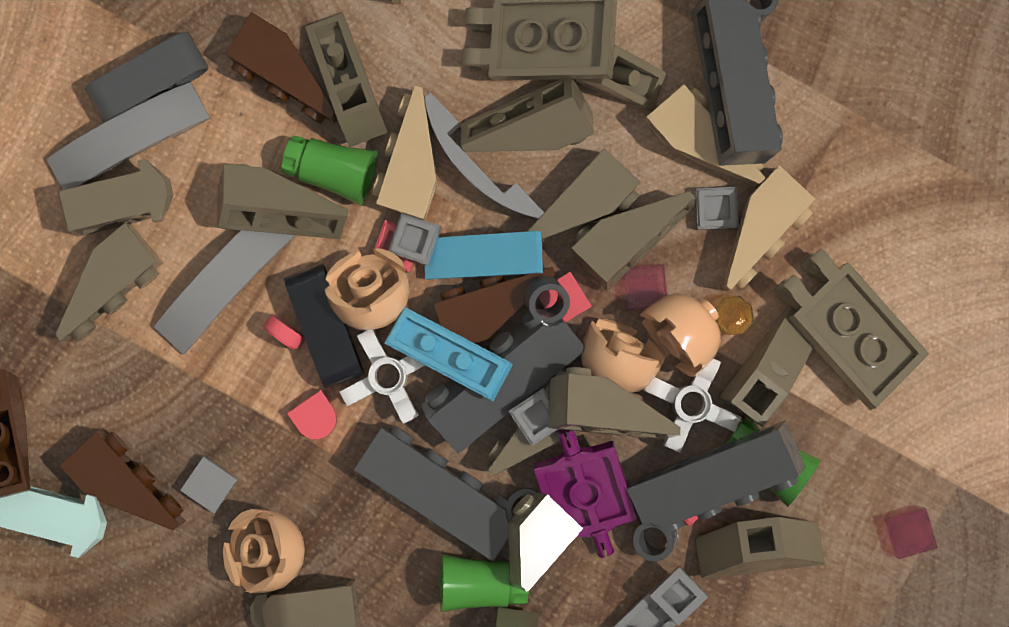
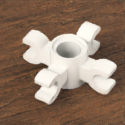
[340,330,425,424]
[643,359,742,453]

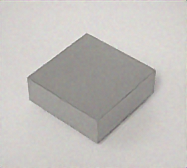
[695,187,739,230]
[388,213,442,266]
[509,388,557,446]
[180,456,239,514]

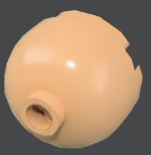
[325,249,410,330]
[640,293,721,377]
[581,318,666,393]
[223,509,305,593]

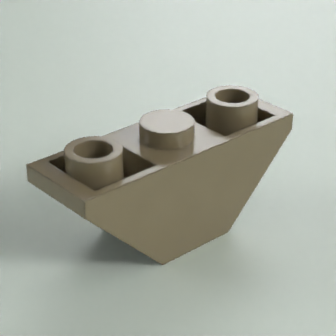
[695,517,825,580]

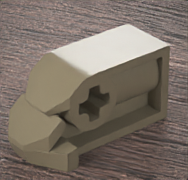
[59,159,173,237]
[250,579,361,627]

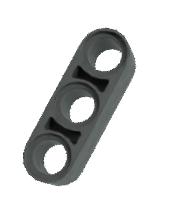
[84,32,209,123]

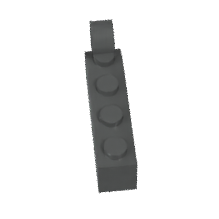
[692,0,783,166]
[420,276,585,454]
[627,421,806,562]
[354,425,539,561]

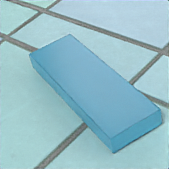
[425,231,543,280]
[384,307,513,401]

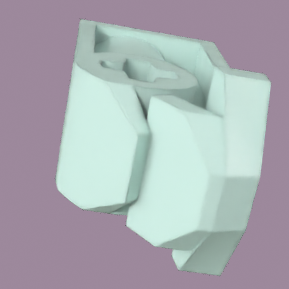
[0,486,107,558]

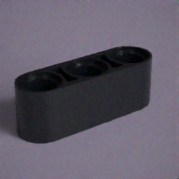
[284,263,364,389]

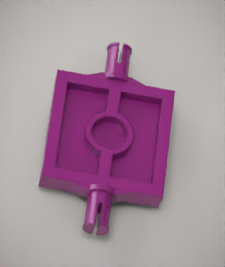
[534,430,638,558]

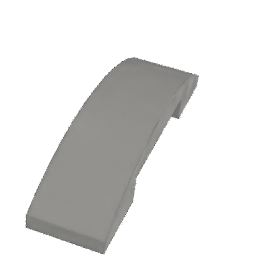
[46,82,211,190]
[424,92,544,221]
[154,230,296,355]
[611,566,708,627]

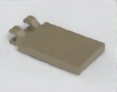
[462,0,617,81]
[773,248,929,410]

